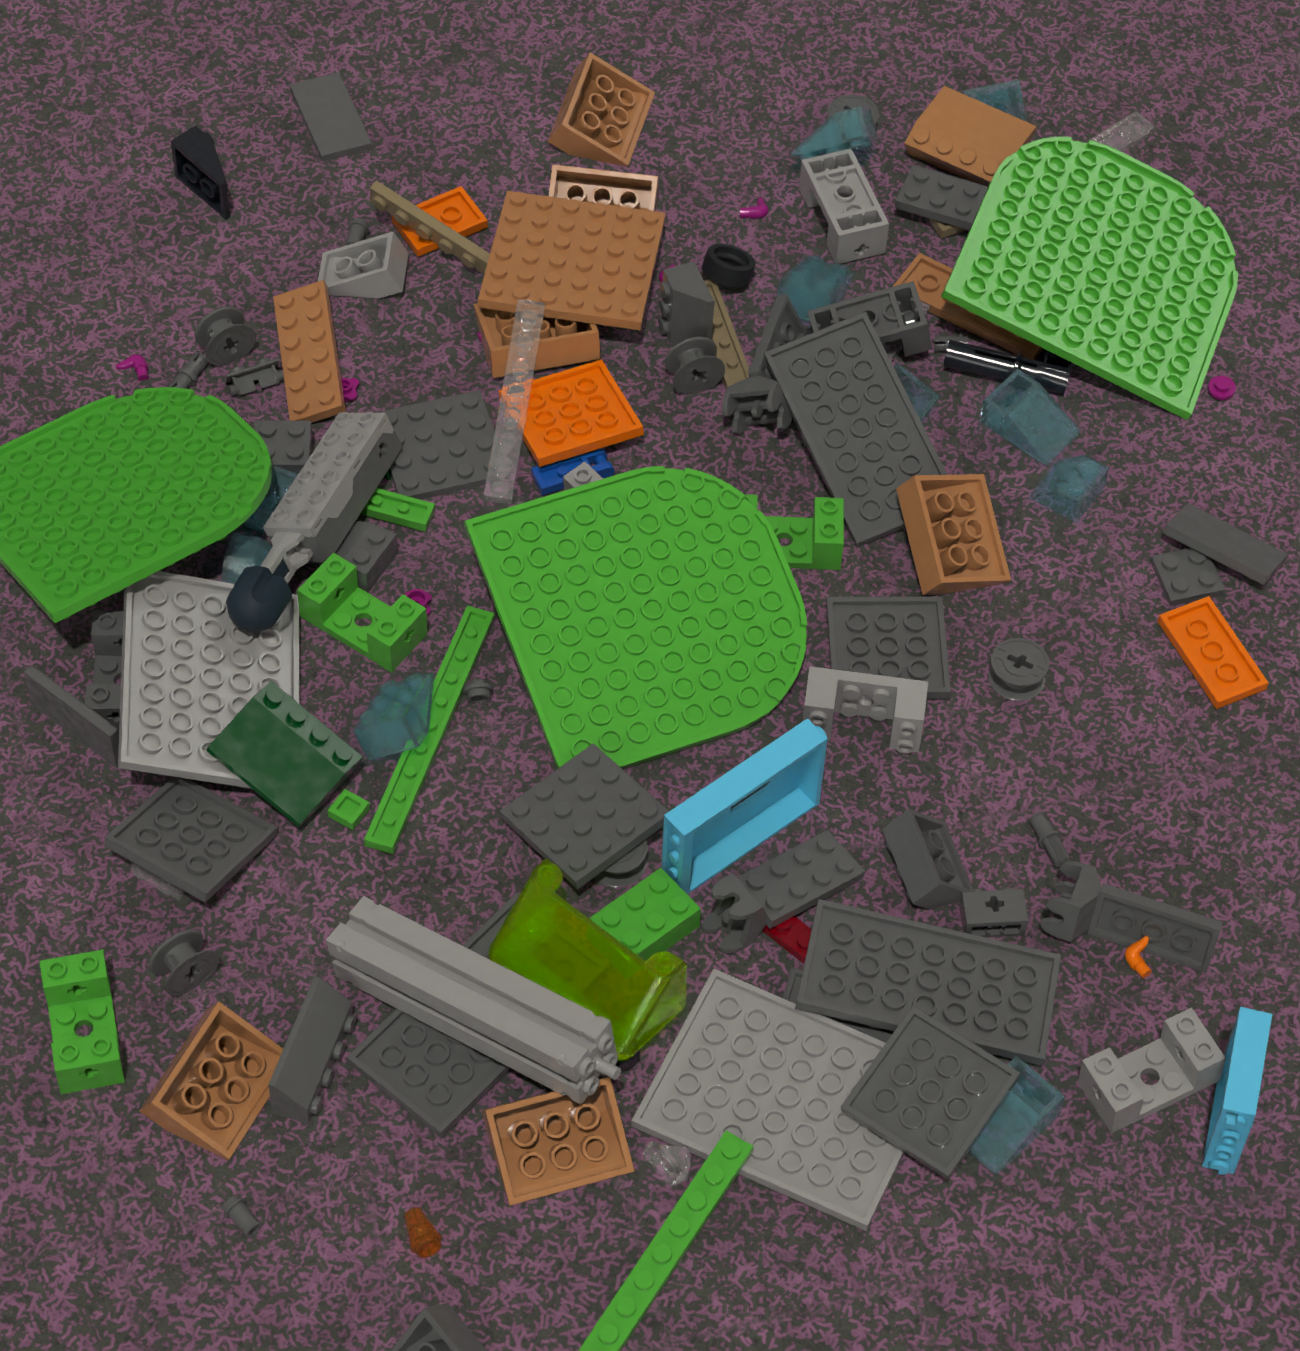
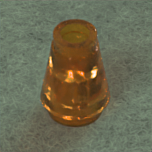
[404,1207,441,1258]

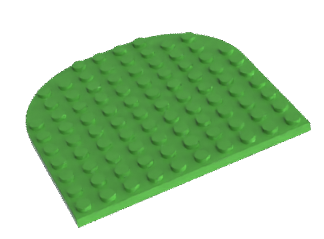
[941,137,1238,420]
[0,387,273,623]
[464,466,807,769]

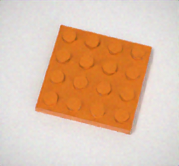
[499,359,644,467]

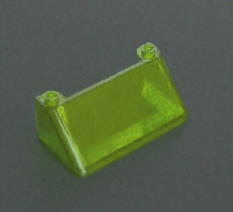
[489,858,687,1060]

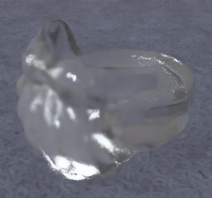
[643,1141,691,1187]

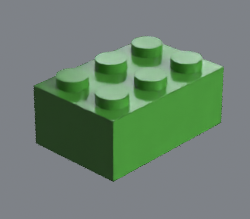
[589,868,701,977]

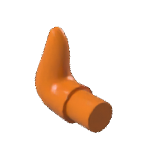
[1125,936,1152,978]

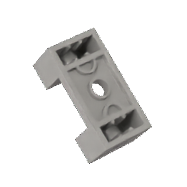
[799,148,889,265]
[802,666,928,754]
[1078,1007,1226,1133]

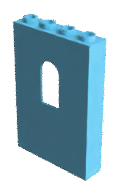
[661,718,828,895]

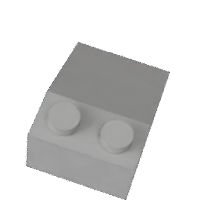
[318,232,409,298]

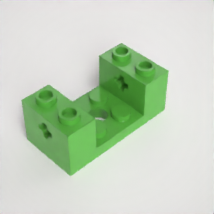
[744,494,844,570]
[297,552,428,673]
[40,949,125,1094]

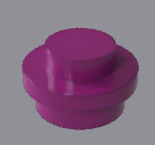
[1208,376,1236,400]

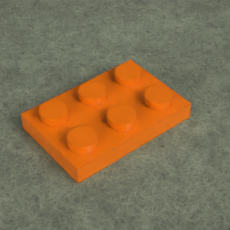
[391,186,488,257]

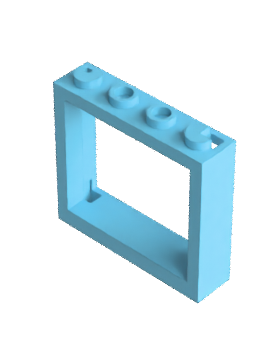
[1202,1007,1272,1175]

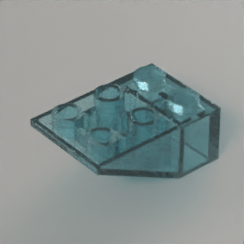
[791,106,877,161]
[777,255,856,321]
[980,369,1080,465]
[353,672,434,761]
[969,1056,1065,1175]

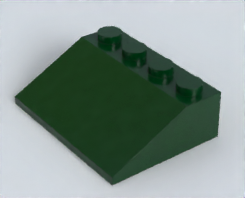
[206,681,363,827]

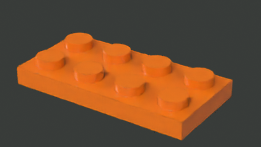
[1157,596,1269,709]

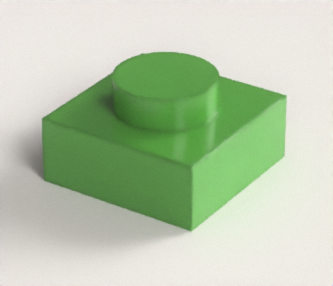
[327,789,370,830]

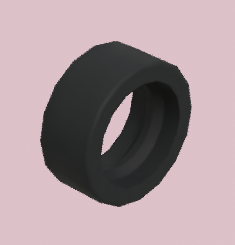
[701,244,756,288]

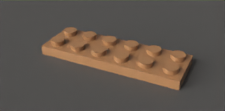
[893,253,1044,360]
[273,280,346,423]

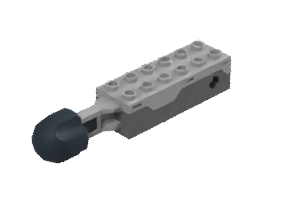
[226,412,402,633]

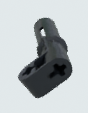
[943,340,1072,395]

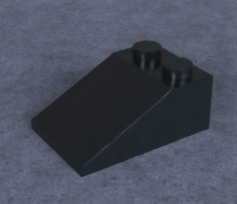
[171,125,230,220]

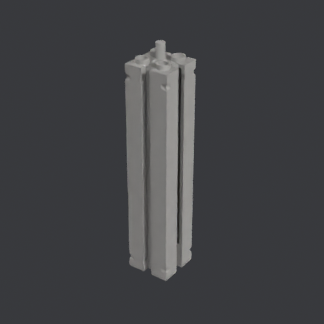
[326,896,621,1104]

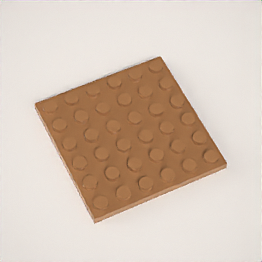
[478,191,666,330]

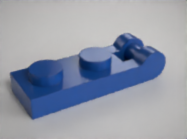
[531,448,615,495]

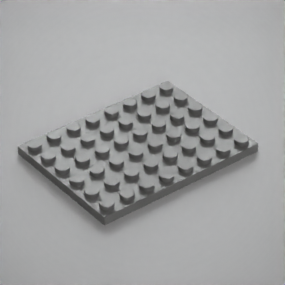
[118,571,299,788]
[631,969,905,1231]

